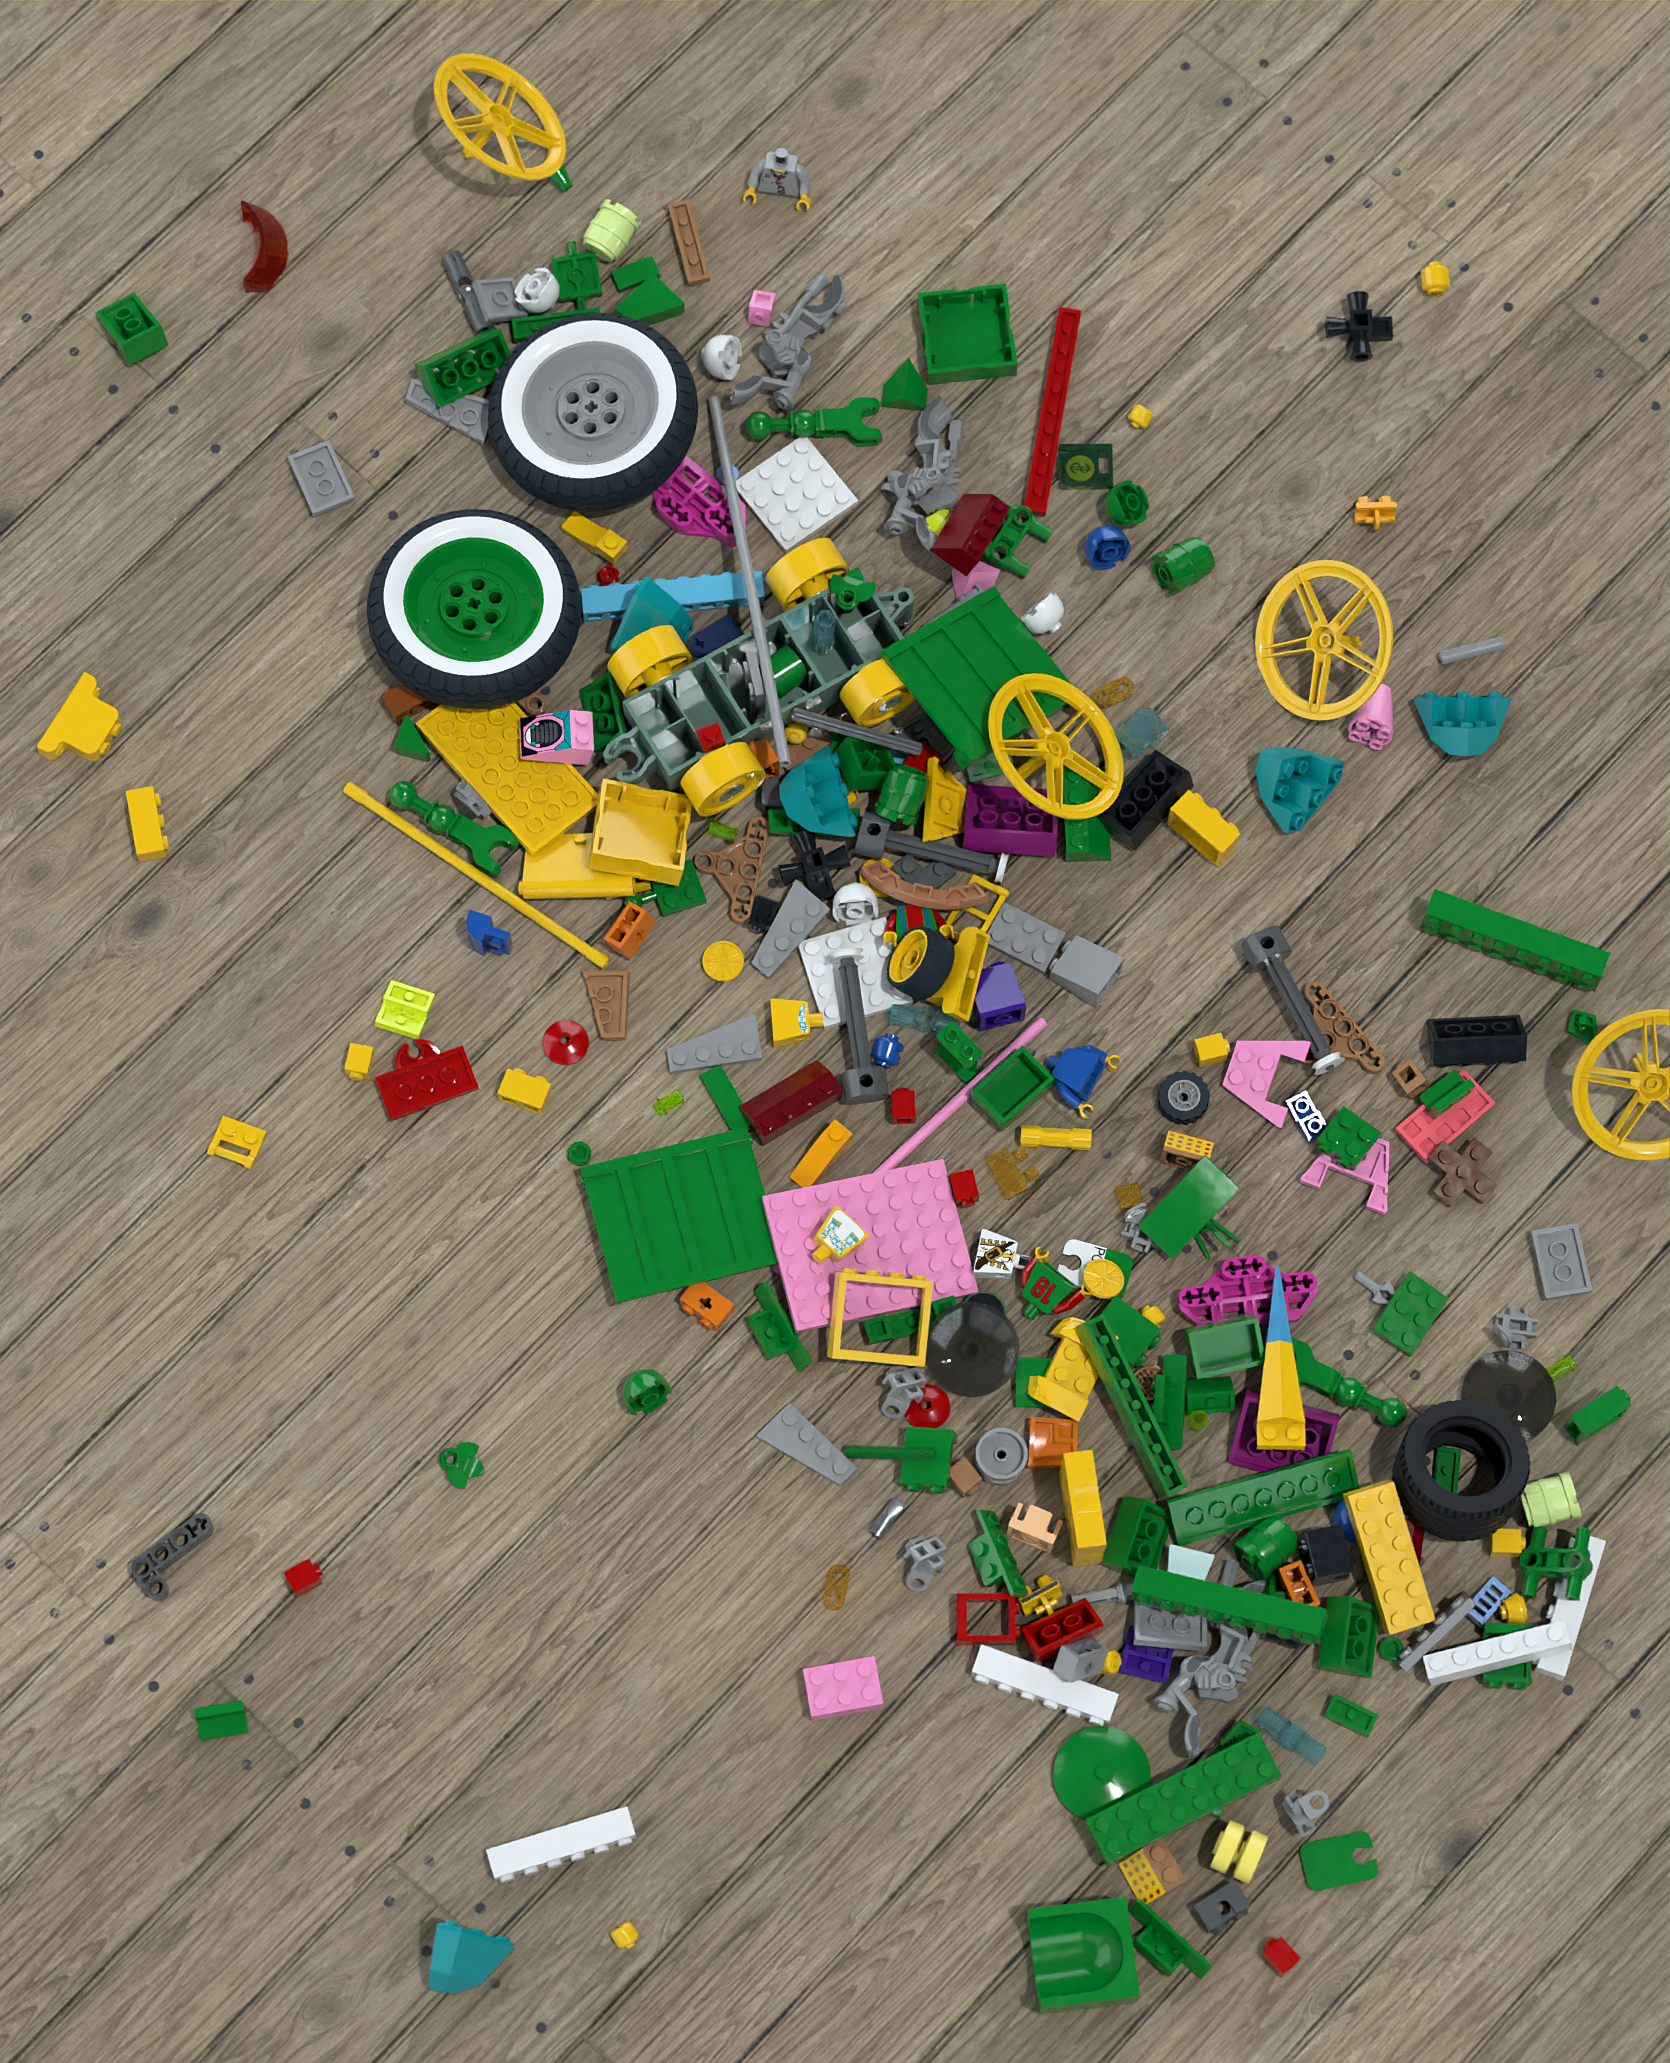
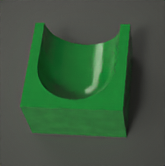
[1026,1897,1140,2015]

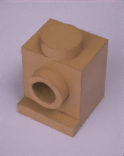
[1392,1059,1432,1099]

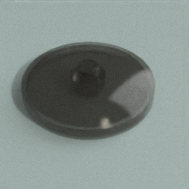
[925,1302,1020,1397]
[1460,1350,1556,1442]

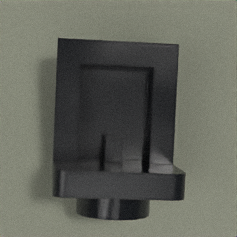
[747,894,780,932]

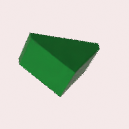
[395,715,431,762]

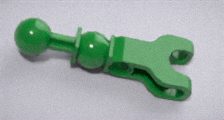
[745,397,882,447]
[389,781,520,878]
[1291,1337,1407,1428]

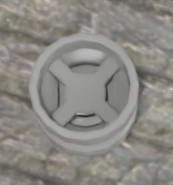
[880,470,905,501]

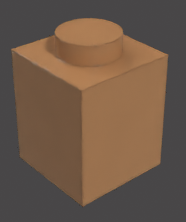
[949,1457,983,1498]

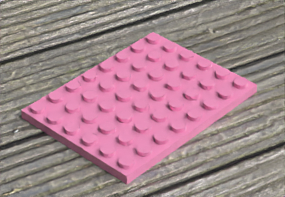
[762,1159,978,1333]

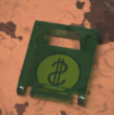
[1058,444,1113,490]

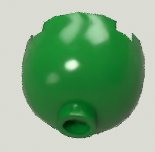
[1104,480,1149,527]
[622,1369,672,1415]

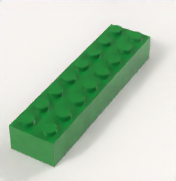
[1420,889,1610,992]
[1084,1732,1282,1867]

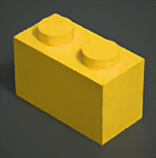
[497,1068,552,1115]

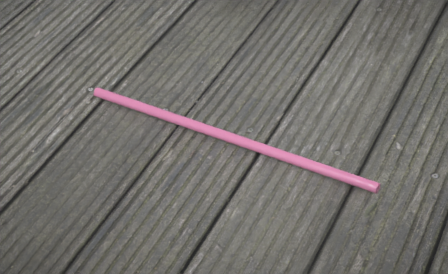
[771,1017,1047,1276]

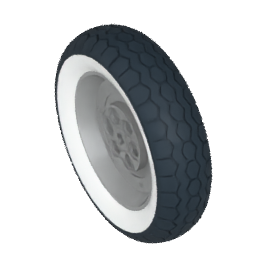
[488,313,698,512]

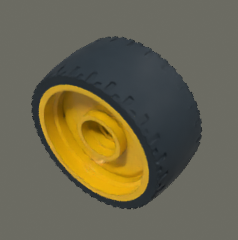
[887,926,955,1000]

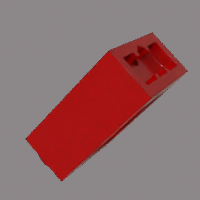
[956,1593,1020,1646]

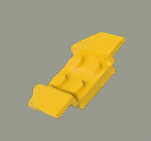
[1028,1317,1119,1422]

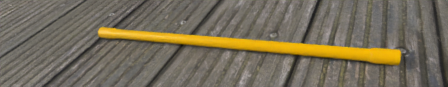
[343,781,611,969]

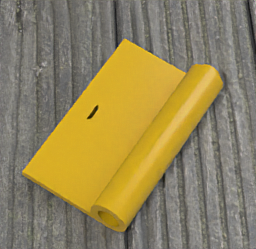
[519,833,636,900]

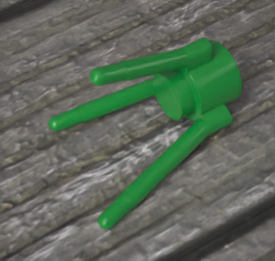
[1194,1218,1240,1260]

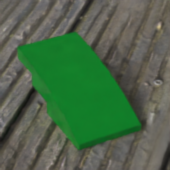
[1138,1155,1239,1259]

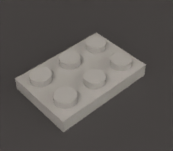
[287,440,355,517]
[743,651,766,719]
[987,902,1066,974]
[1530,1223,1592,1301]
[1134,1602,1207,1652]

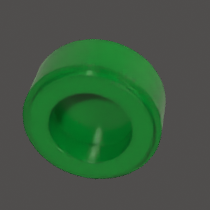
[568,1141,591,1166]
[1378,1637,1404,1662]

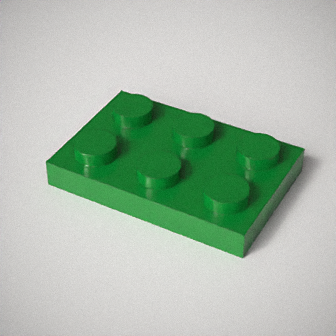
[1371,1271,1449,1357]

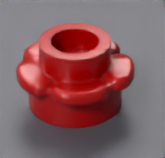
[597,565,619,586]

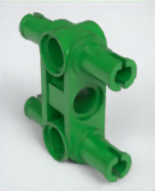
[983,496,1053,578]
[1520,1526,1593,1601]

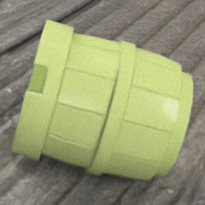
[582,199,642,262]
[1520,1472,1582,1527]

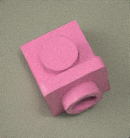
[748,290,776,327]

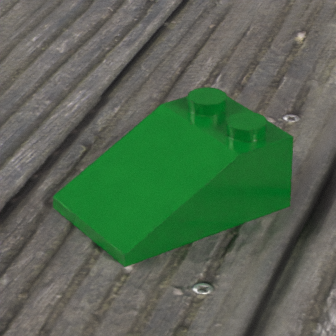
[95,293,169,365]

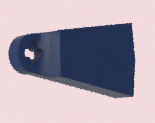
[685,614,744,658]

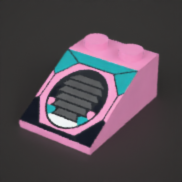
[519,710,594,765]

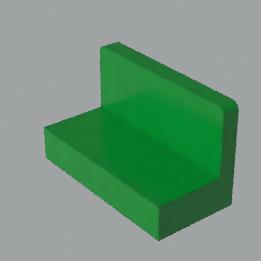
[1419,1070,1475,1119]
[1186,1376,1235,1415]
[194,1701,248,1741]

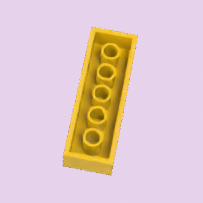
[1343,1480,1435,1635]

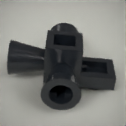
[1325,291,1393,362]
[778,830,851,901]

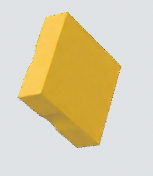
[588,778,692,886]
[1059,1450,1107,1567]

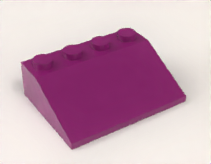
[963,784,1058,857]
[1228,1389,1340,1473]

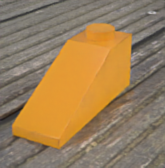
[789,1119,853,1188]

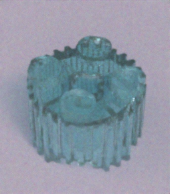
[1115,706,1169,759]

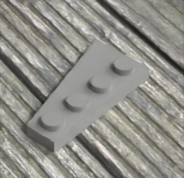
[405,379,489,445]
[751,880,831,979]
[667,1014,762,1074]
[756,1403,857,1487]
[1397,1591,1476,1672]

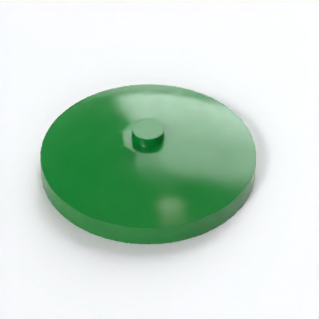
[1053,1726,1151,1821]

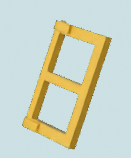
[946,874,1010,942]

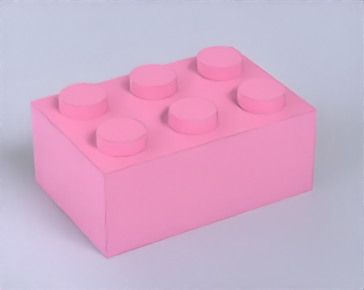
[803,1656,883,1721]

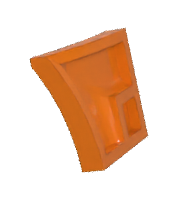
[1026,1417,1078,1469]

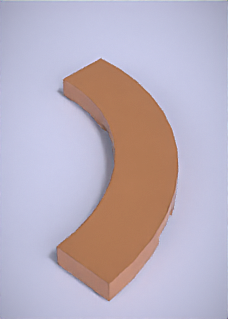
[860,861,988,909]

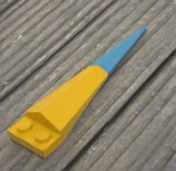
[1256,1265,1306,1450]

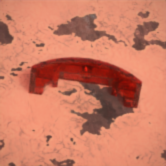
[241,200,289,293]

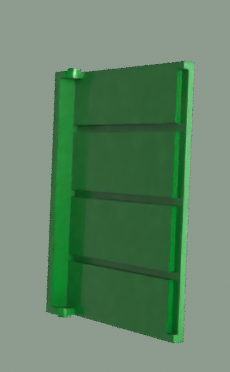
[880,586,1077,770]
[580,1127,778,1305]

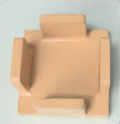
[1006,1503,1063,1554]

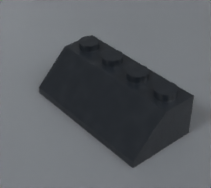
[1097,750,1194,851]
[1427,1015,1527,1067]

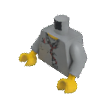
[743,148,811,211]

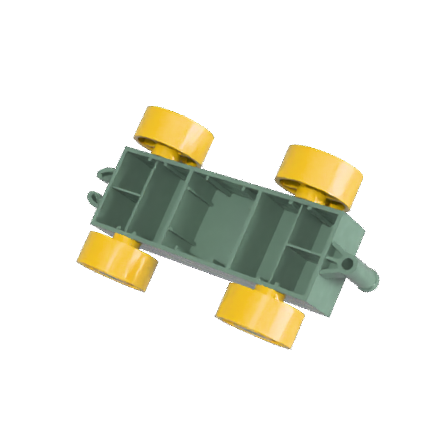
[603,538,916,816]

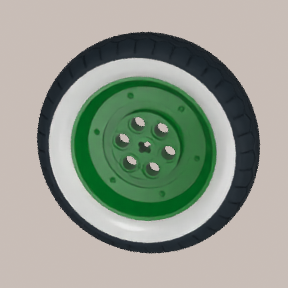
[367,509,582,709]

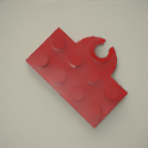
[375,1039,479,1122]

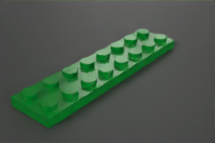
[1166,1449,1360,1546]

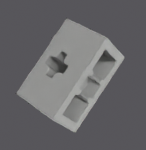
[1053,1637,1109,1683]

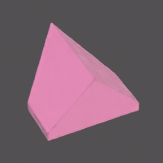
[951,561,1000,601]

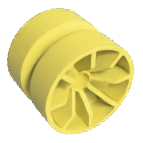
[1210,1820,1268,1884]

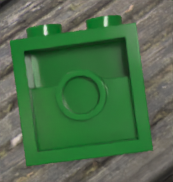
[1316,1106,1382,1171]

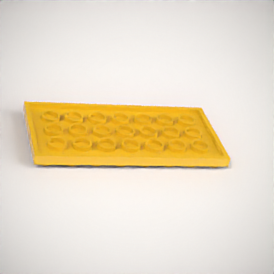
[415,702,598,857]

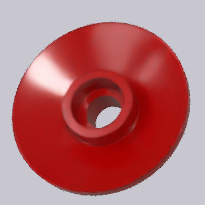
[542,1020,589,1065]
[904,1384,950,1429]

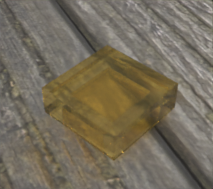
[1115,1182,1144,1211]

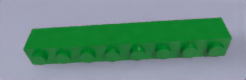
[1076,1314,1188,1499]
[1131,1565,1328,1645]

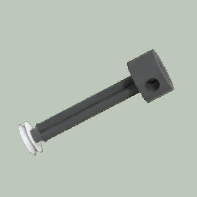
[855,811,1010,884]
[1240,926,1345,1075]
[829,948,889,1104]

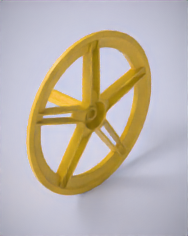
[434,54,566,181]
[1255,560,1393,721]
[988,673,1124,820]
[1572,1009,1670,1161]

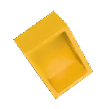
[1167,790,1241,868]

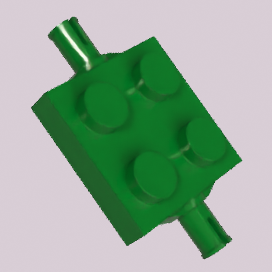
[552,241,602,310]

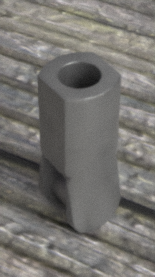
[868,1498,903,1540]

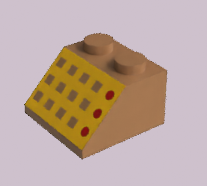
[1160,1130,1214,1171]
[1118,1838,1186,1905]

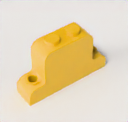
[36,672,123,762]
[925,927,990,1022]

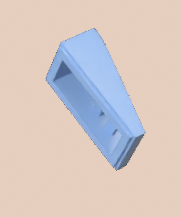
[1465,1576,1511,1628]

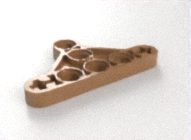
[694,817,769,925]
[1298,981,1385,1075]

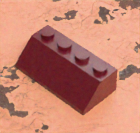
[930,494,1011,577]
[738,1060,843,1146]

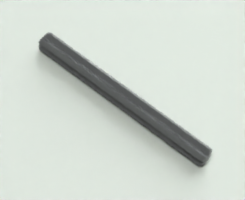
[791,708,922,756]

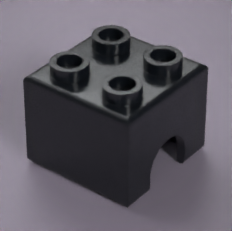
[1297,1524,1353,1587]

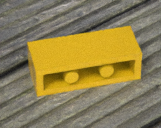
[126,786,170,862]

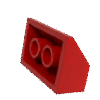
[1021,1598,1104,1663]

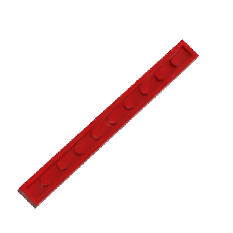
[1024,307,1082,516]

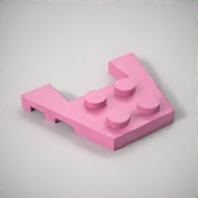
[1222,1041,1312,1128]
[1300,1138,1390,1215]

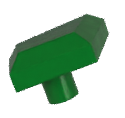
[1567,1009,1598,1045]
[1265,1570,1286,1599]

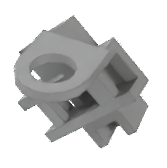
[453,779,492,818]
[1121,1203,1160,1254]
[1493,1306,1539,1350]
[881,1365,927,1419]
[903,1535,948,1591]
[1281,1790,1329,1837]

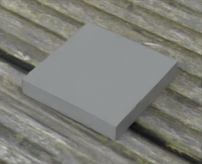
[472,277,528,323]

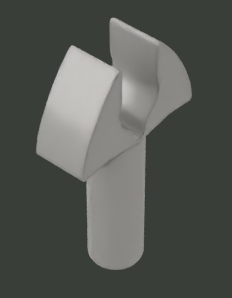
[1354,1271,1395,1306]

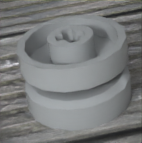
[975,1428,1028,1486]

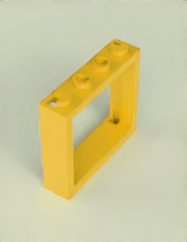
[827,1268,933,1367]

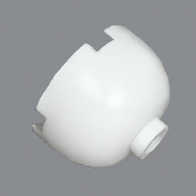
[515,268,560,313]
[701,335,742,380]
[1020,590,1064,634]
[833,883,878,926]

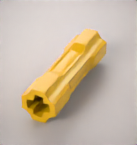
[1020,1125,1092,1150]

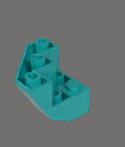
[609,576,694,656]
[1414,692,1511,756]
[779,745,858,837]
[1256,747,1345,833]
[428,1920,515,1995]

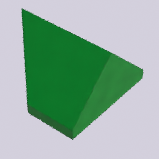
[881,358,928,411]

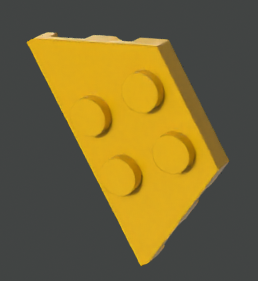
[923,757,967,843]

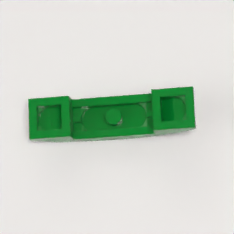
[768,808,861,837]
[863,1295,961,1344]

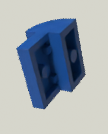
[467,910,513,956]

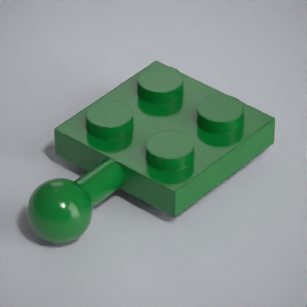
[625,859,707,917]

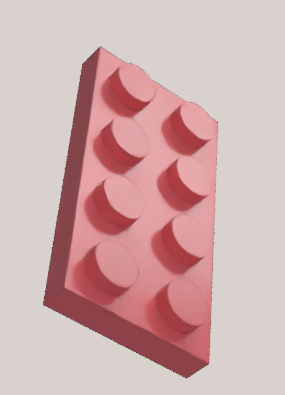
[1395,1069,1496,1164]

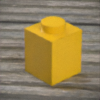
[1193,1033,1230,1068]
[345,1043,375,1081]
[1489,1529,1526,1557]

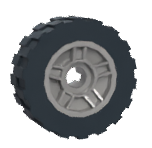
[1157,1071,1210,1125]

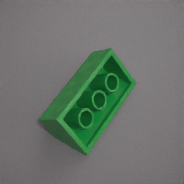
[414,328,510,407]
[1063,766,1111,862]

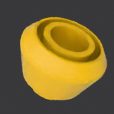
[1499,1593,1527,1624]

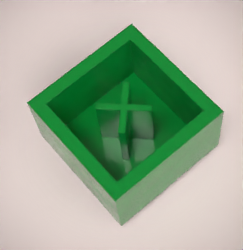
[834,737,895,791]

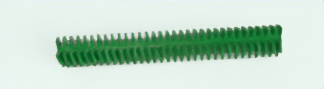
[844,1445,937,1461]

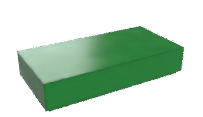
[611,256,661,293]

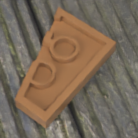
[583,971,630,1040]

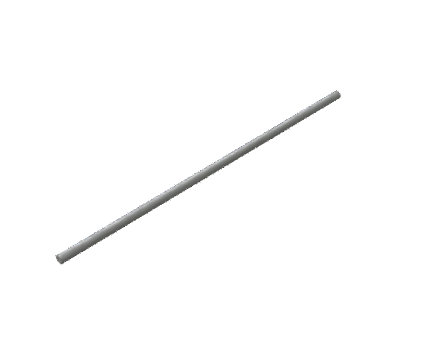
[708,396,791,767]

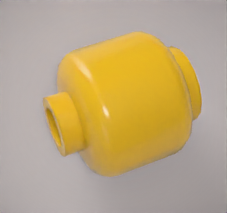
[1421,262,1450,296]

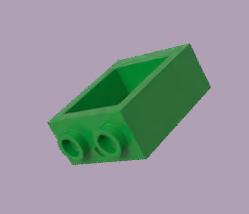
[1564,1385,1631,1446]

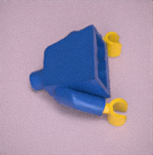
[1046,1045,1120,1120]

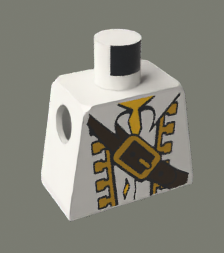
[973,1229,1030,1279]

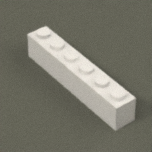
[1532,1536,1606,1681]
[1423,1620,1573,1686]
[971,1645,1119,1726]
[486,1806,636,1883]

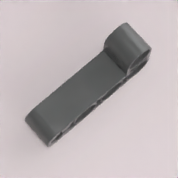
[131,1513,214,1601]

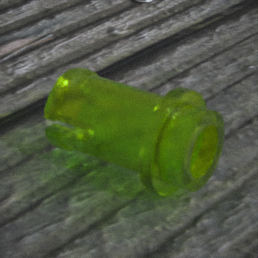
[708,820,739,843]
[653,1089,684,1116]
[1545,1355,1577,1382]
[1189,1410,1208,1432]

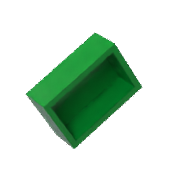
[970,1045,1055,1132]
[1184,1313,1265,1379]

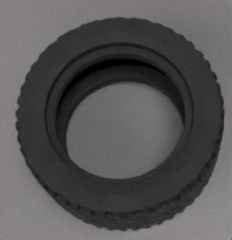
[1392,1400,1531,1542]

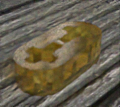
[1093,677,1134,709]
[823,1564,850,1611]

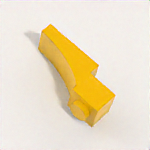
[561,511,628,565]

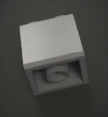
[1049,935,1124,1009]

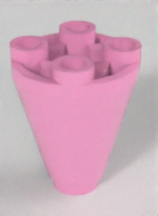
[1348,684,1394,750]

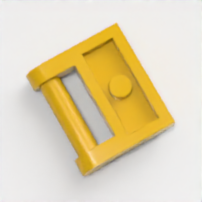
[207,1116,267,1170]

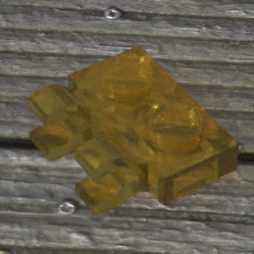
[985,1146,1040,1200]

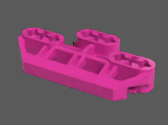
[652,456,746,547]
[1177,1255,1318,1327]

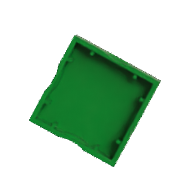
[917,283,1018,385]

